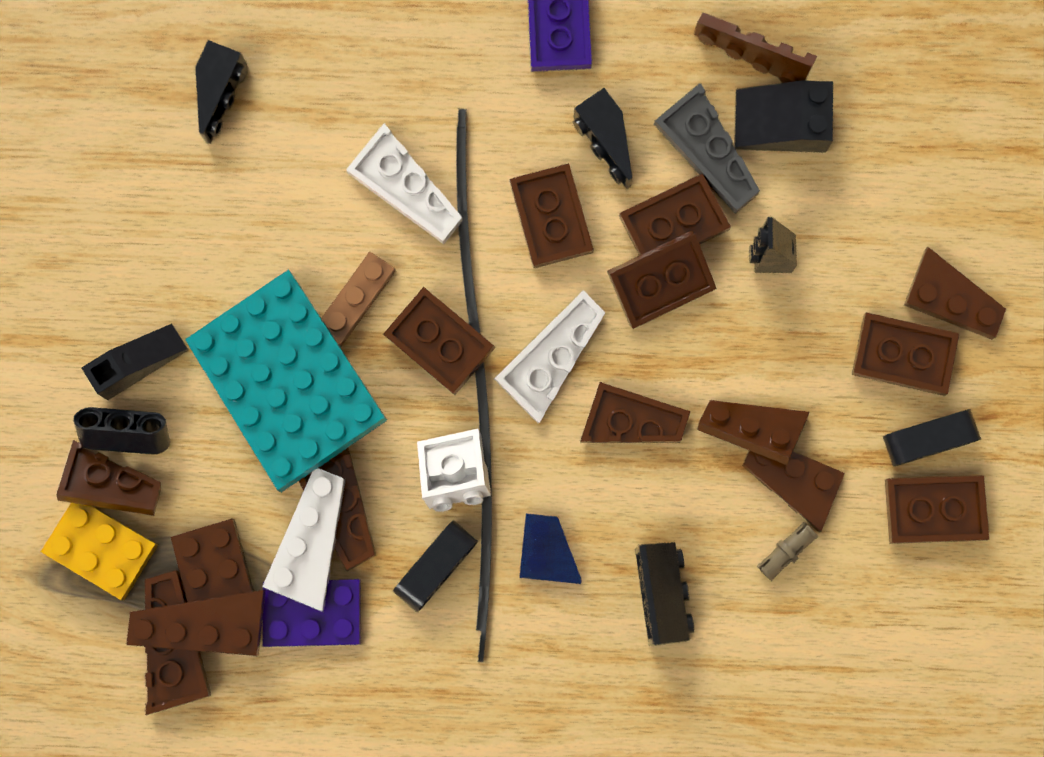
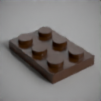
[510,163,594,268]
[619,174,731,255]
[607,231,717,329]
[383,287,496,395]
[851,312,959,396]
[885,475,990,544]
[171,519,254,602]

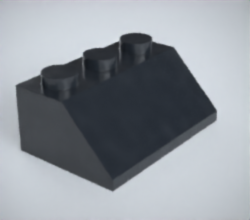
[635,542,694,646]

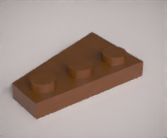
[697,400,810,465]
[56,440,161,516]

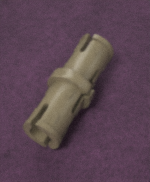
[757,522,818,581]

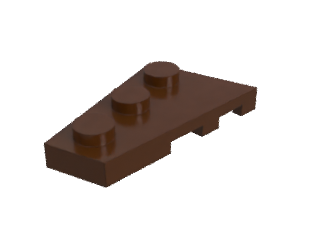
[904,247,1006,340]
[580,382,690,443]
[742,450,845,532]

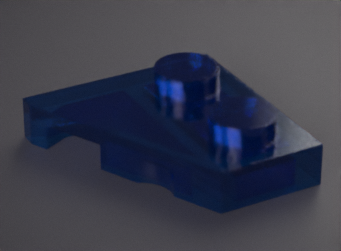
[519,514,581,584]

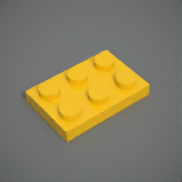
[40,503,158,600]

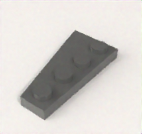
[654,82,760,214]

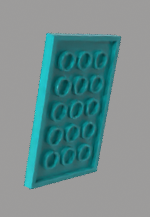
[185,269,388,493]

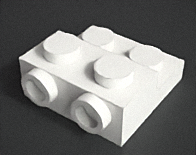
[417,429,491,512]

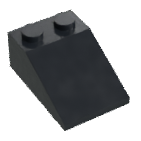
[734,80,833,153]

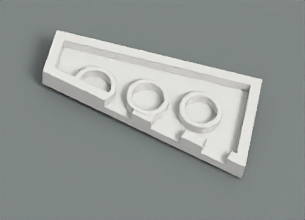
[346,123,463,244]
[262,468,345,612]

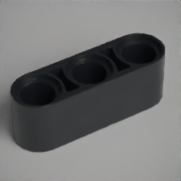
[73,407,170,455]
[883,409,981,467]
[393,520,478,612]

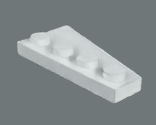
[494,290,605,423]

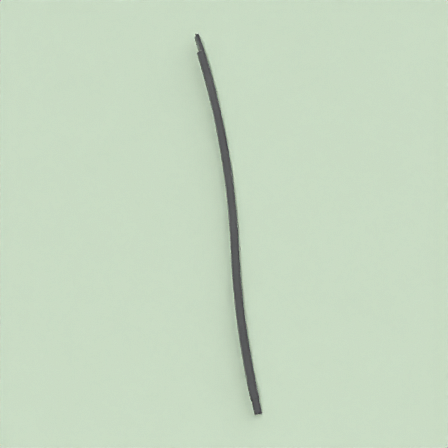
[456,108,492,662]

